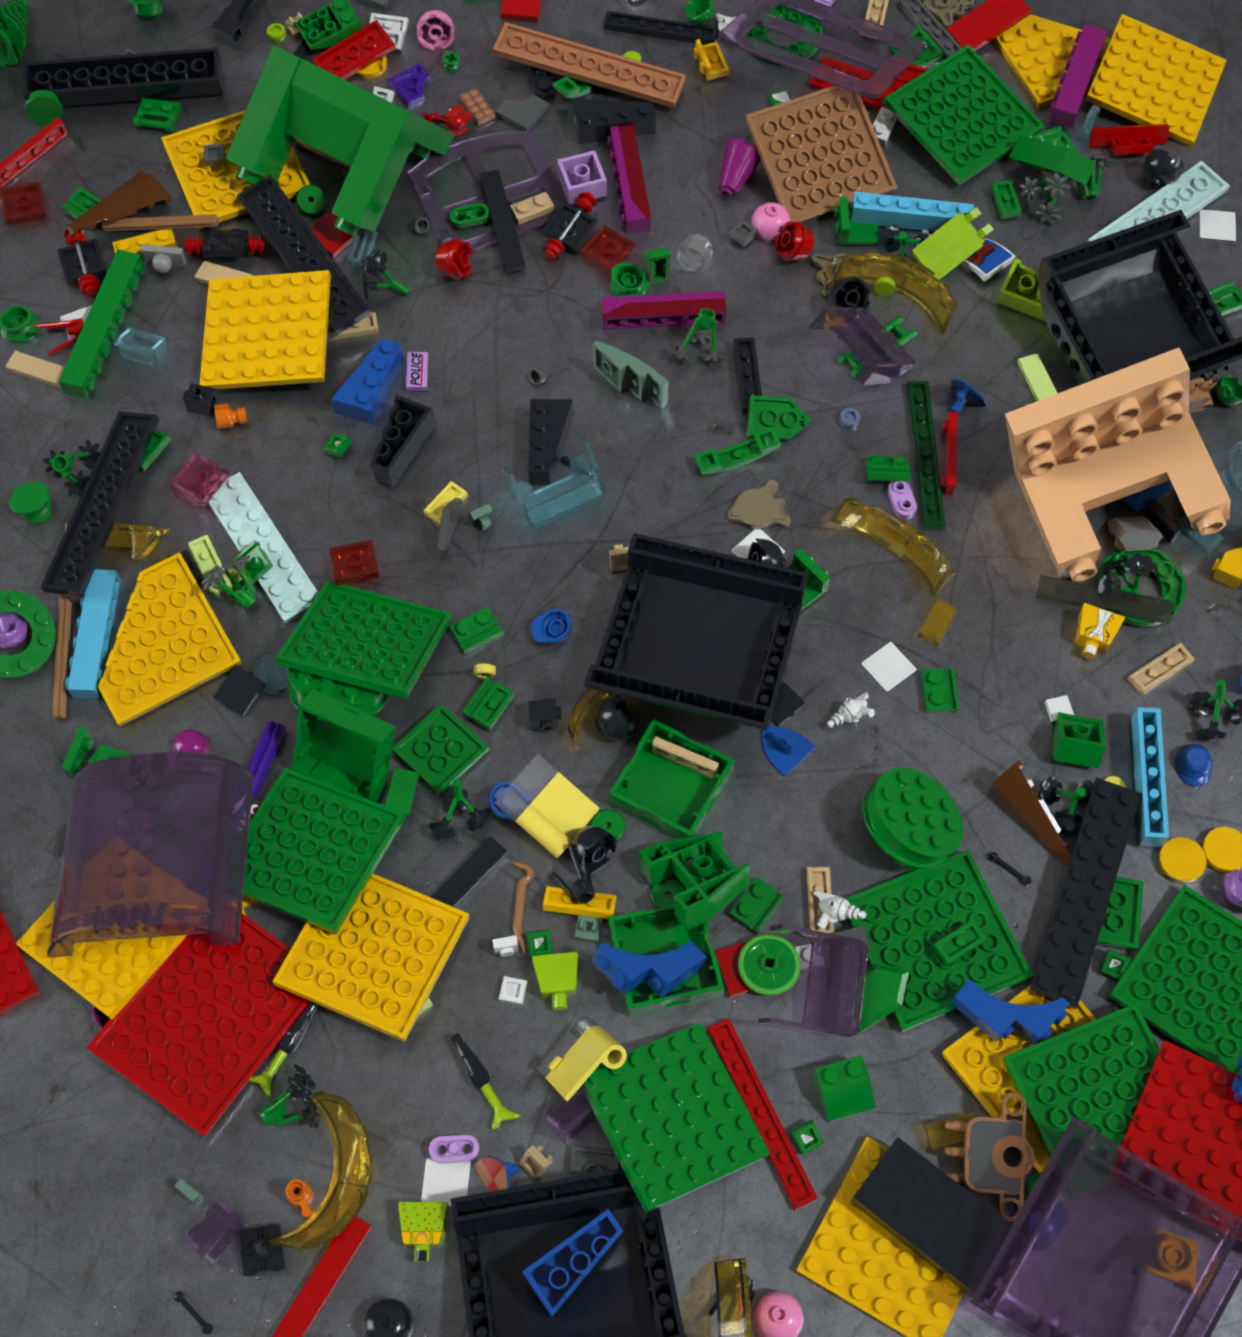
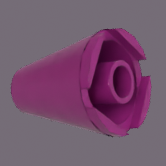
[718,138,761,197]

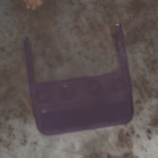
[809,307,915,385]
[758,924,868,1037]

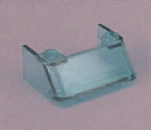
[501,432,606,530]

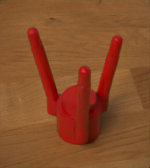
[34,318,84,356]

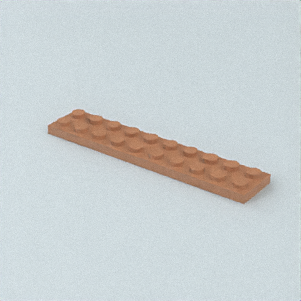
[492,22,687,108]

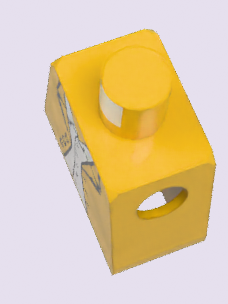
[1075,603,1125,659]

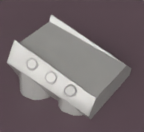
[1107,516,1163,551]

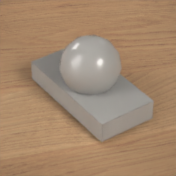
[141,245,186,273]

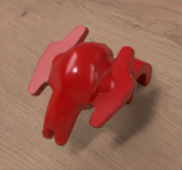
[423,106,472,136]

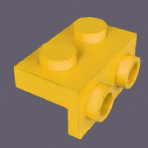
[693,39,729,81]

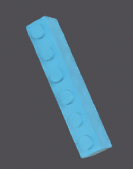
[850,192,974,232]
[66,569,121,700]
[1131,707,1169,847]

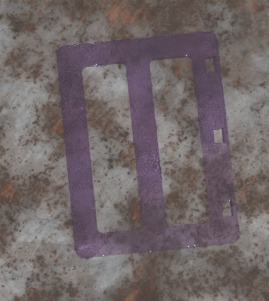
[718,0,926,99]

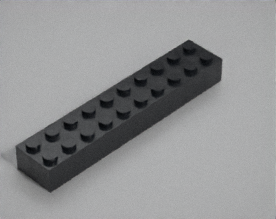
[23,47,223,106]

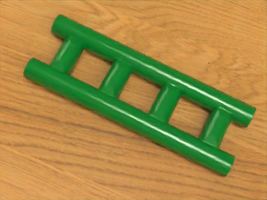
[836,315,917,378]

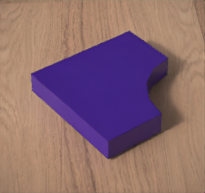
[387,63,430,109]

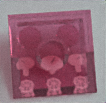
[170,451,231,506]

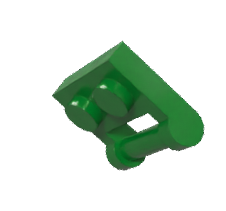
[133,98,181,132]

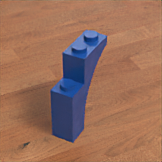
[592,940,707,998]
[951,980,1070,1045]

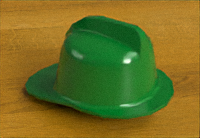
[127,0,163,19]

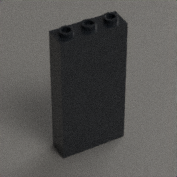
[850,1137,1024,1301]

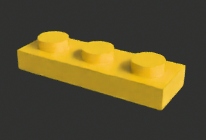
[112,228,177,257]
[543,886,617,919]

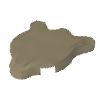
[922,0,975,29]
[811,253,870,297]
[728,480,791,529]

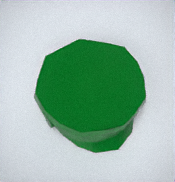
[25,90,64,125]
[610,263,650,297]
[0,305,39,343]
[9,482,52,524]

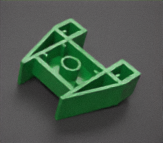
[639,832,750,930]

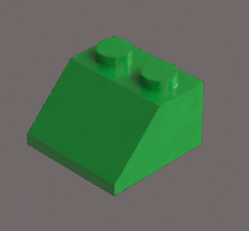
[1052,712,1106,769]
[812,1055,875,1123]

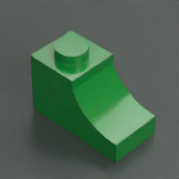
[644,248,670,284]

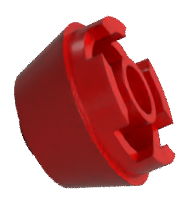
[775,221,814,261]
[436,238,473,280]

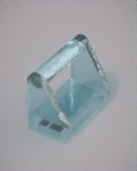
[113,327,169,367]

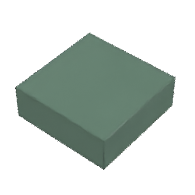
[174,1178,203,1206]

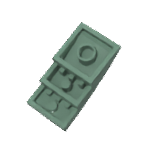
[593,341,669,409]

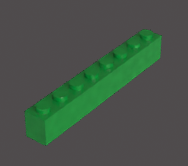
[58,250,145,398]

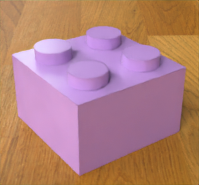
[557,150,607,205]

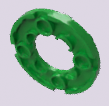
[747,1,823,65]
[1096,548,1186,627]
[0,590,56,679]

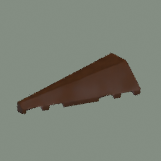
[68,171,172,235]
[989,760,1072,867]

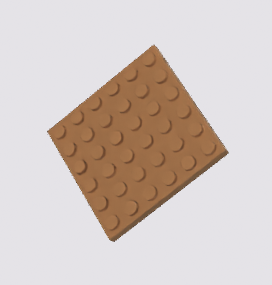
[745,79,897,223]

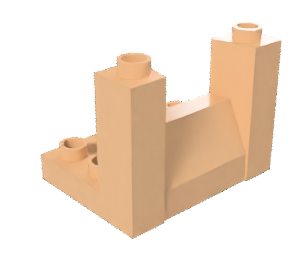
[1005,348,1231,582]

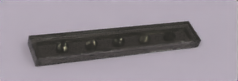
[1036,575,1174,624]

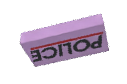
[406,352,429,391]

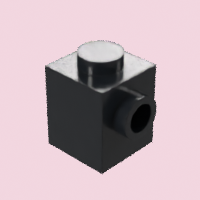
[183,383,219,417]
[528,698,562,732]

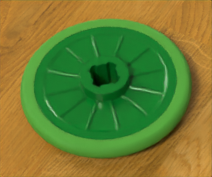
[738,934,801,996]

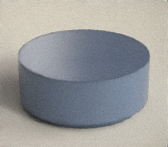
[839,408,861,429]

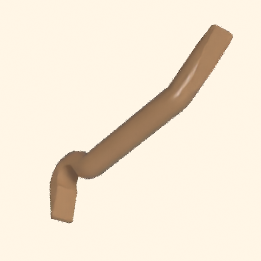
[512,861,534,955]

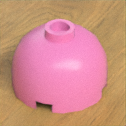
[417,10,455,50]
[751,202,790,243]
[751,1291,804,1337]

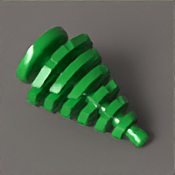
[0,0,30,67]

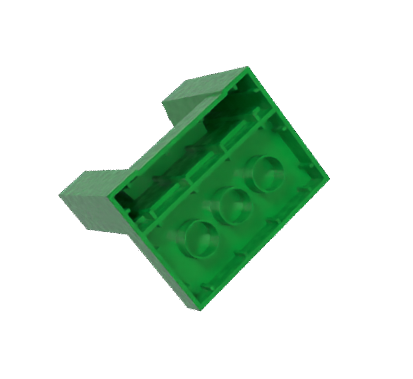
[226,45,455,236]

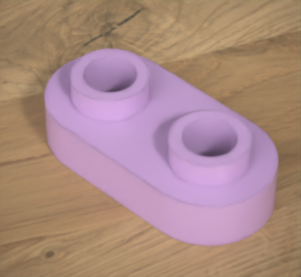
[888,481,917,520]
[429,1135,480,1164]

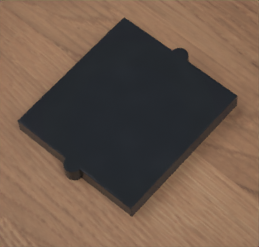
[214,665,266,716]
[772,681,806,727]

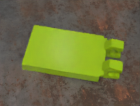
[910,207,994,284]

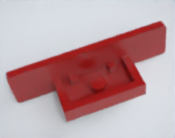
[1089,124,1169,156]

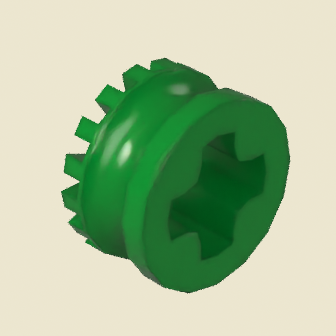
[443,51,460,71]

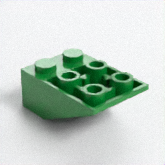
[295,0,363,50]

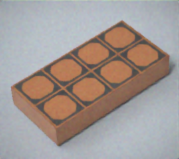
[459,88,495,126]

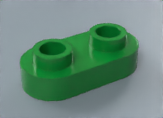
[450,203,489,229]

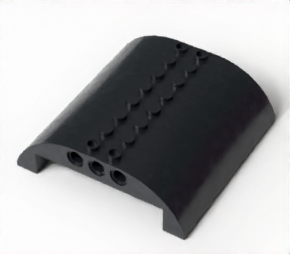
[1039,209,1242,385]
[584,533,809,731]
[450,1168,687,1337]

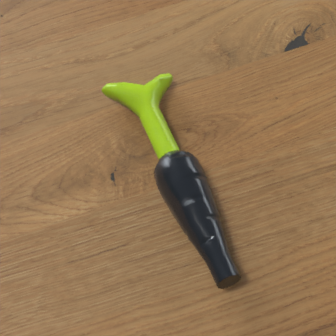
[249,1001,319,1098]
[451,1033,520,1130]

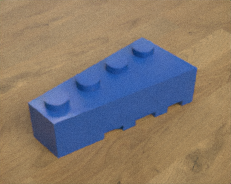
[331,338,404,424]
[522,1209,623,1317]

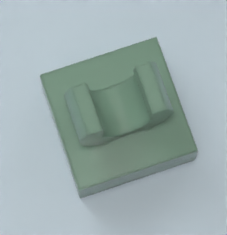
[468,503,493,530]
[575,915,602,943]

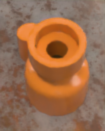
[214,403,247,430]
[286,1179,314,1220]

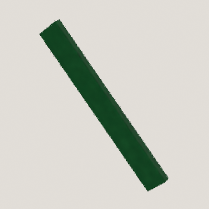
[907,381,946,531]

